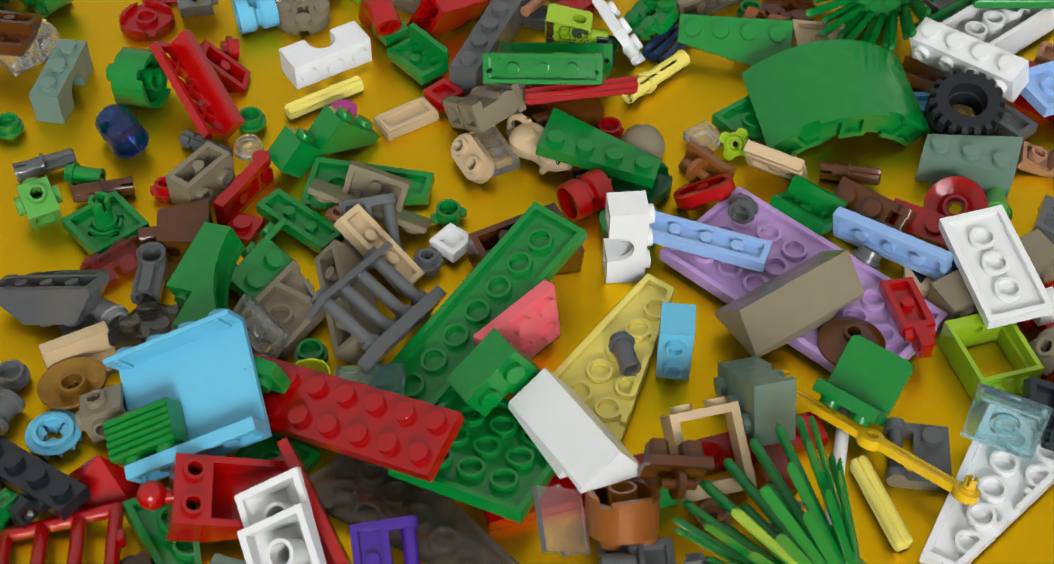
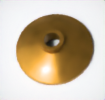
[37,357,107,410]

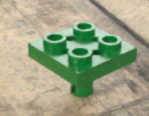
[61,190,150,262]

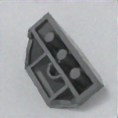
[0,269,110,327]

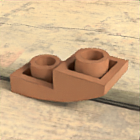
[1016,140,1054,178]

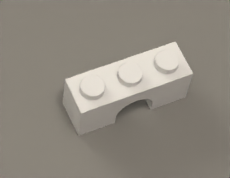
[279,21,372,90]
[602,190,655,284]

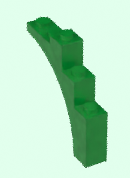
[166,222,291,394]

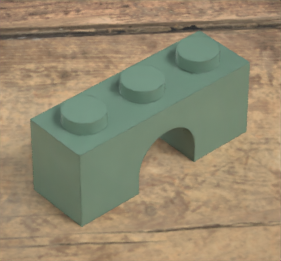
[29,39,94,124]

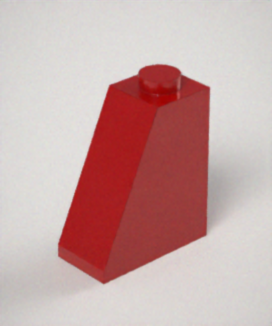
[407,0,491,39]

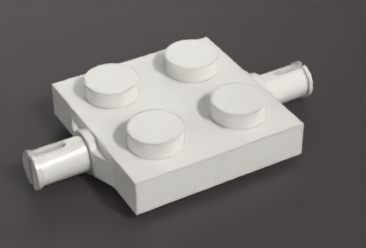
[591,0,646,66]

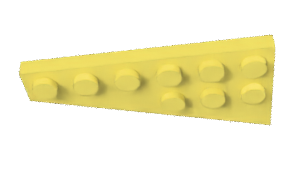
[553,273,674,442]

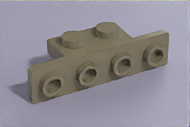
[307,160,431,234]

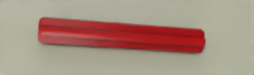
[523,76,638,106]

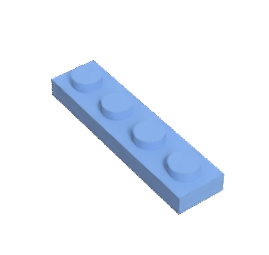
[833,206,953,280]
[649,211,772,273]

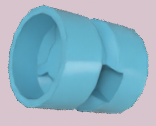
[232,0,280,34]

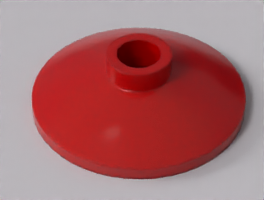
[923,176,988,217]

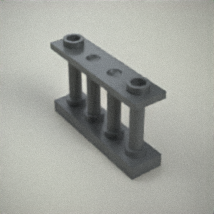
[305,241,447,372]

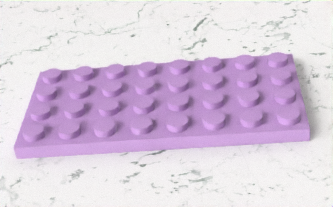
[659,186,948,373]

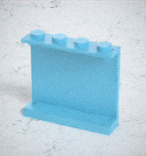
[103,308,272,484]

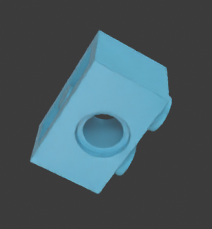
[655,302,696,380]

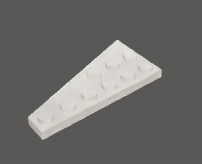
[919,398,1054,564]

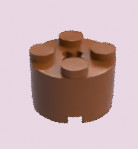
[585,477,660,551]

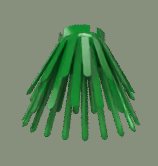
[806,0,936,51]
[672,415,866,564]

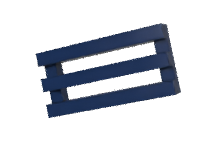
[642,21,687,63]

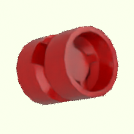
[556,168,614,222]

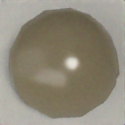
[621,124,665,159]

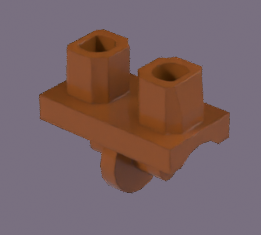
[678,141,736,183]

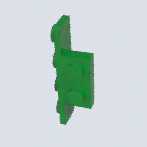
[229,217,295,304]

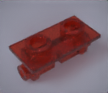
[80,235,138,285]

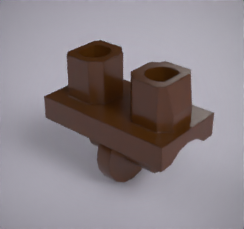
[637,438,715,501]

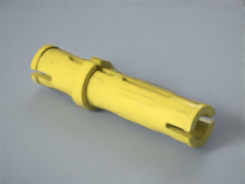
[621,50,690,104]

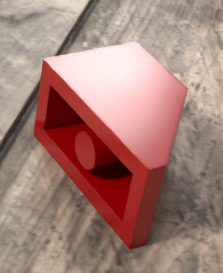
[199,39,251,94]

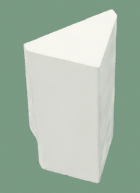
[508,368,640,494]
[234,467,326,564]

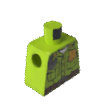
[545,3,609,43]

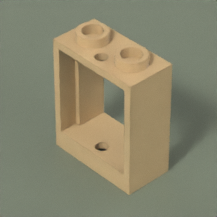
[660,396,757,502]

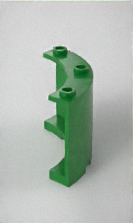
[741,39,931,156]

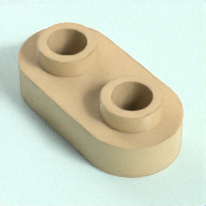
[451,133,495,184]

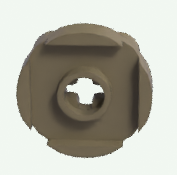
[276,0,330,35]

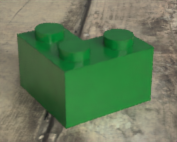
[446,328,541,417]

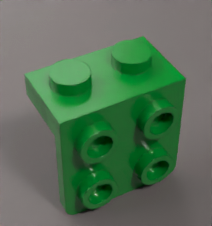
[812,335,914,428]

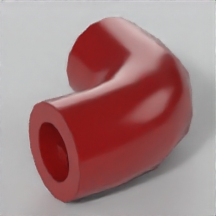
[358,0,402,36]

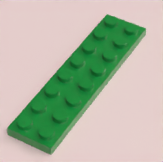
[369,201,587,406]

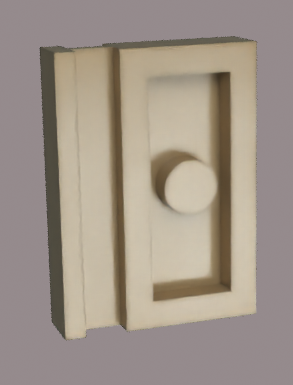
[743,140,808,181]

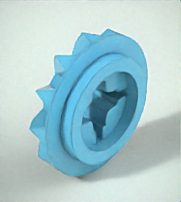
[25,410,83,460]

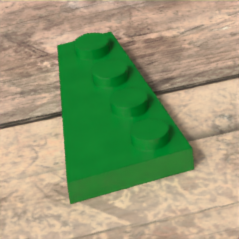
[678,14,793,66]
[535,108,662,189]
[300,156,434,211]

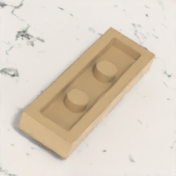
[333,204,425,295]

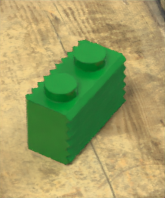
[102,397,189,466]

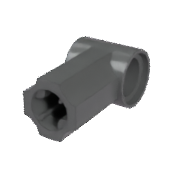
[130,241,171,309]

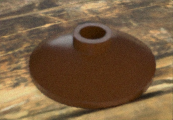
[817,316,886,366]

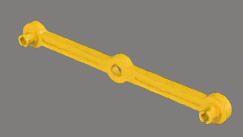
[782,370,981,505]

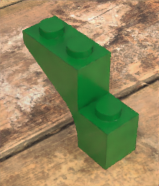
[268,105,380,178]

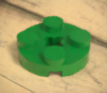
[624,0,679,41]

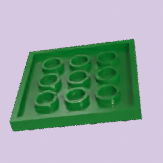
[388,390,556,523]

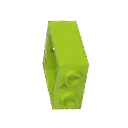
[938,314,1044,404]

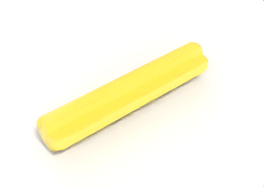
[284,75,364,120]
[849,455,913,552]

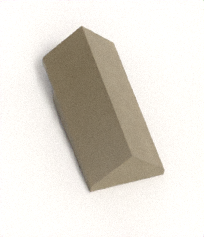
[715,249,864,357]

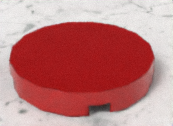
[119,0,175,42]

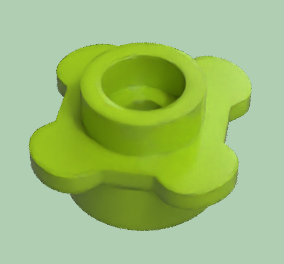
[719,128,749,160]

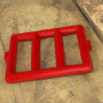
[0,502,127,564]

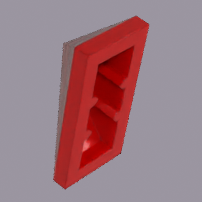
[69,455,141,509]

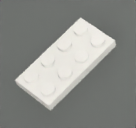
[938,205,1054,329]

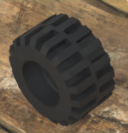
[923,69,1006,136]

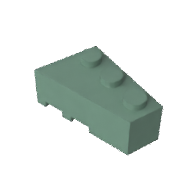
[915,134,1024,199]
[714,356,796,446]

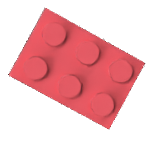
[473,279,561,359]

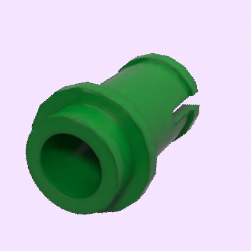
[64,162,106,186]

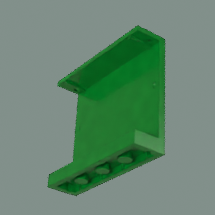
[483,42,613,85]

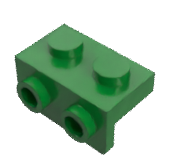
[387,23,449,85]
[769,174,848,236]

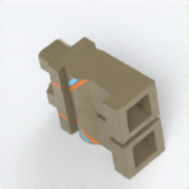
[442,81,531,133]

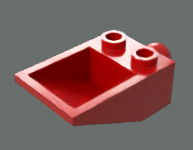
[136,453,288,543]

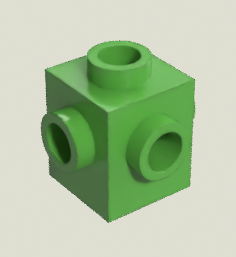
[13,176,63,230]

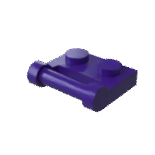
[349,515,420,564]

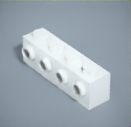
[910,17,1029,103]

